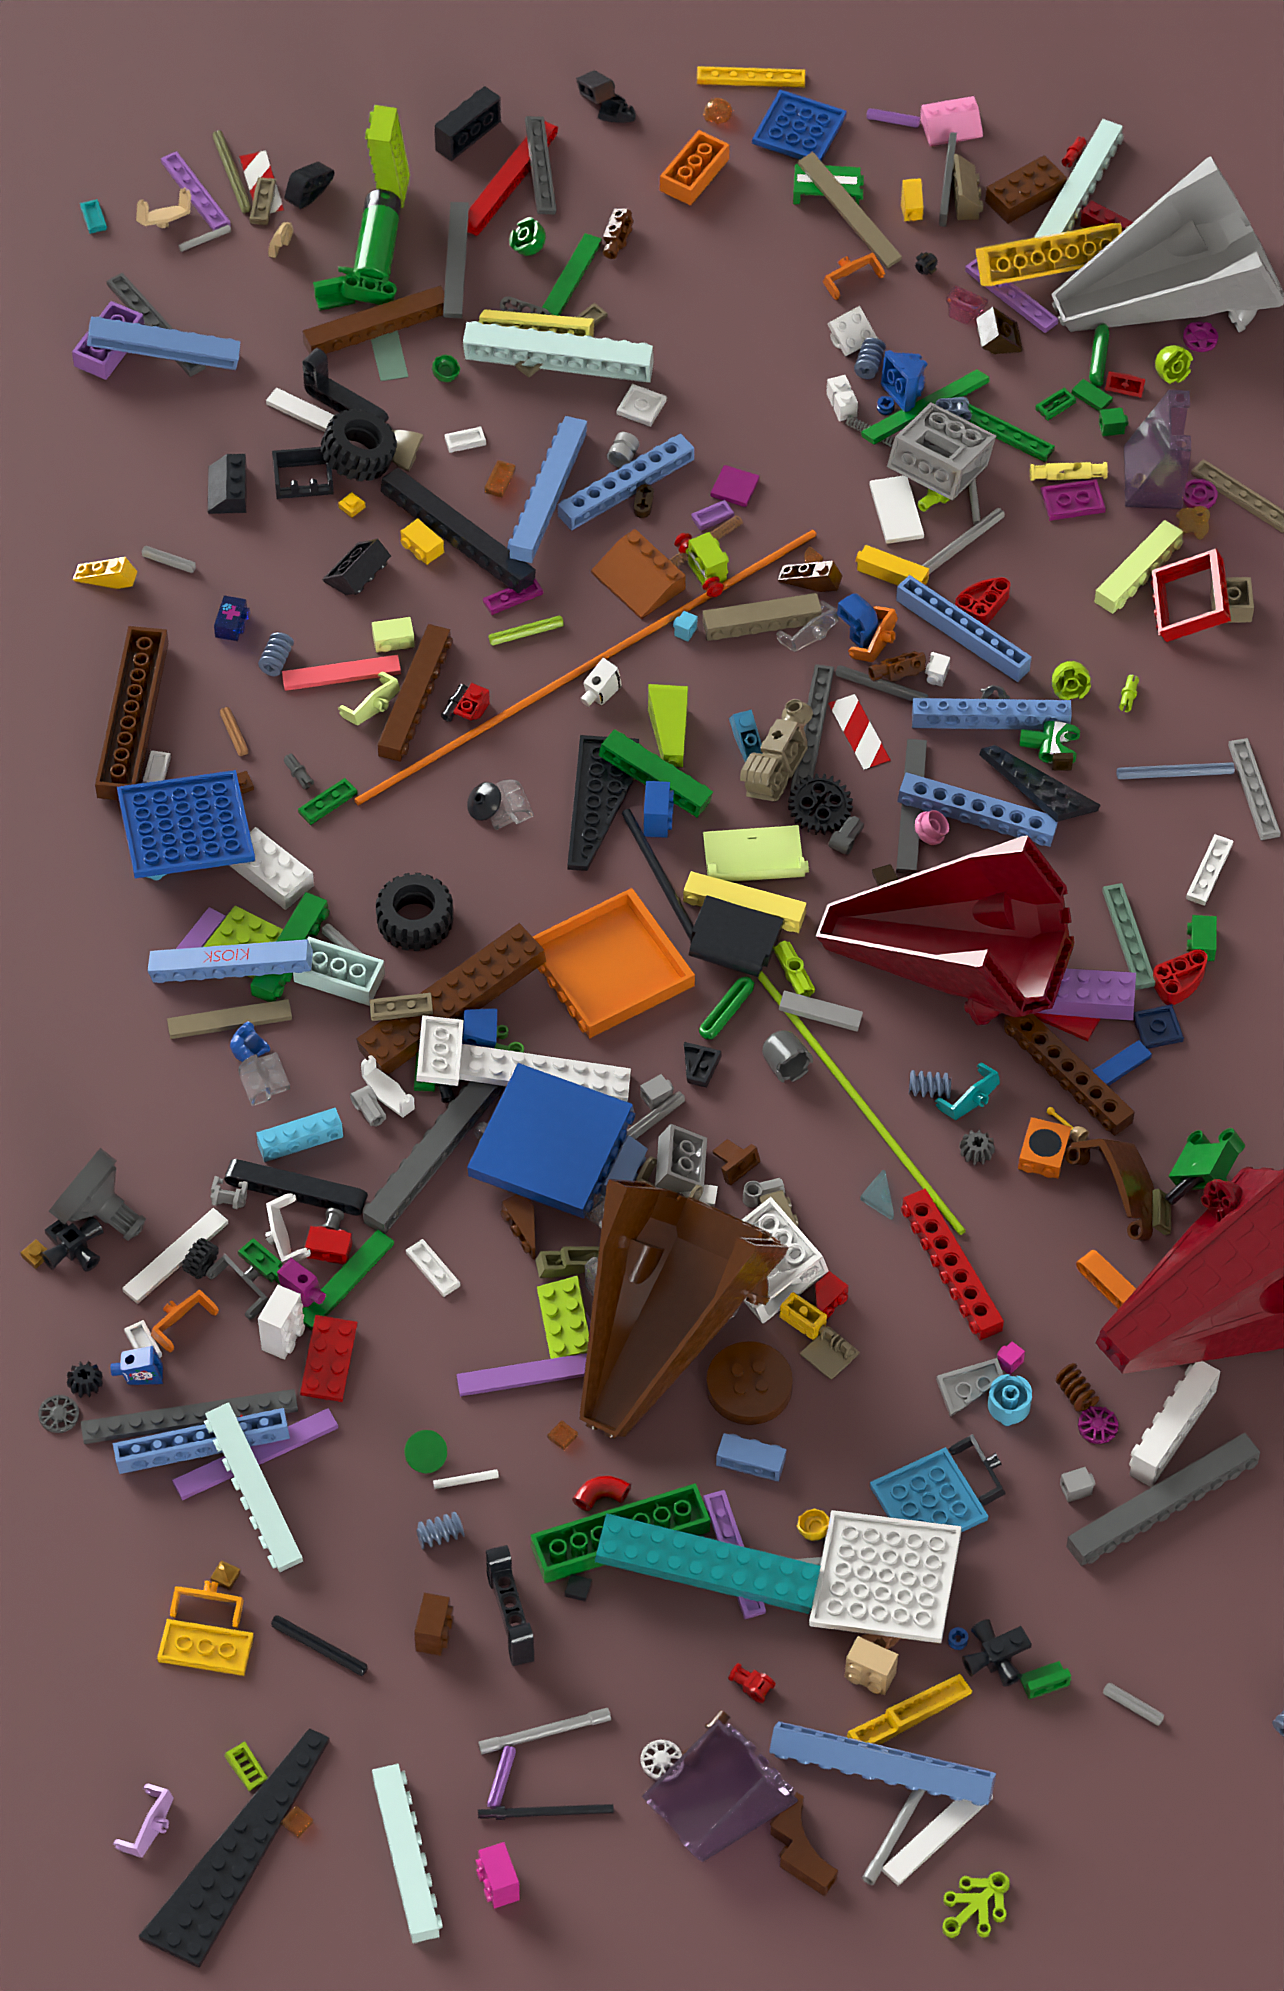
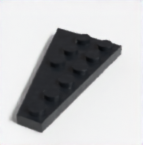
[979,745,1100,822]

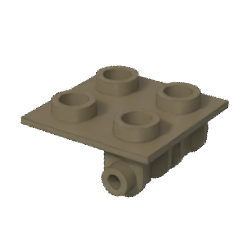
[800,1325,860,1380]

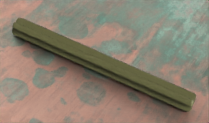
[213,130,251,213]

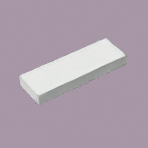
[406,1239,460,1297]

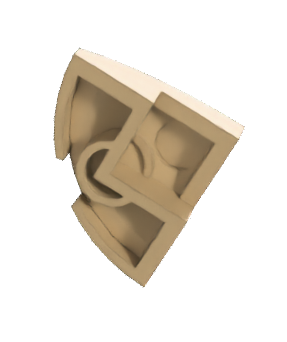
[268,222,293,258]

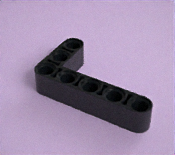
[302,348,389,423]

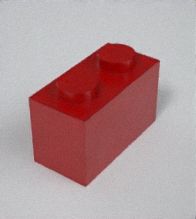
[305,1226,353,1265]

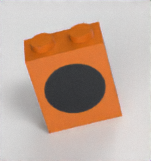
[1018,1117,1071,1179]

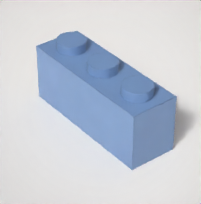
[599,1135,648,1197]
[716,1433,786,1482]

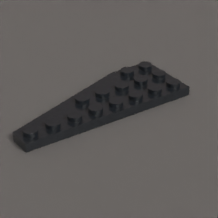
[567,735,639,871]

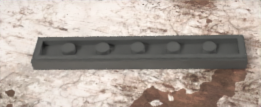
[525,116,556,214]
[939,132,957,227]

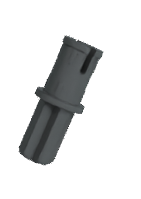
[284,754,314,789]

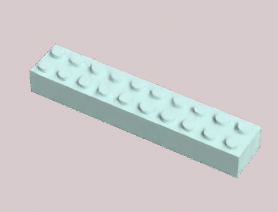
[463,321,654,383]

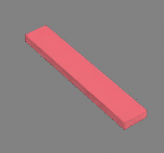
[282,655,401,691]

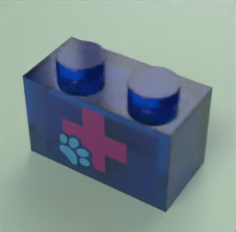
[214,595,250,641]

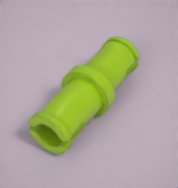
[1119,675,1139,712]

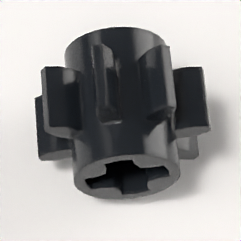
[915,252,938,275]

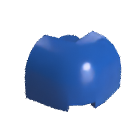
[837,593,878,649]

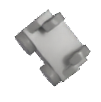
[210,1176,248,1209]

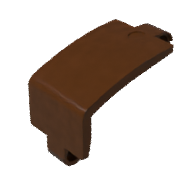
[1065,1139,1155,1241]

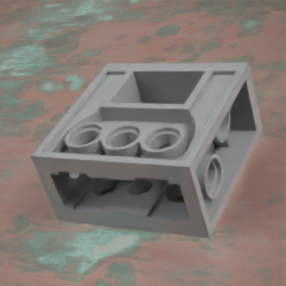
[887,403,996,501]

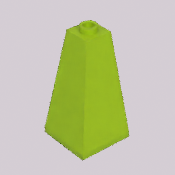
[648,684,688,767]

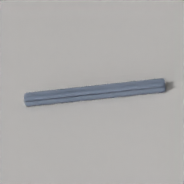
[1116,762,1235,779]

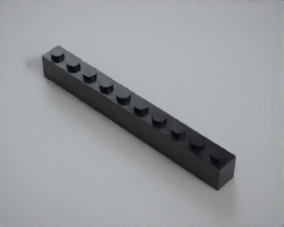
[381,468,536,594]

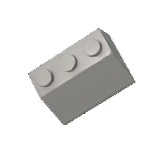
[655,1124,707,1193]

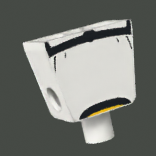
[580,658,622,707]

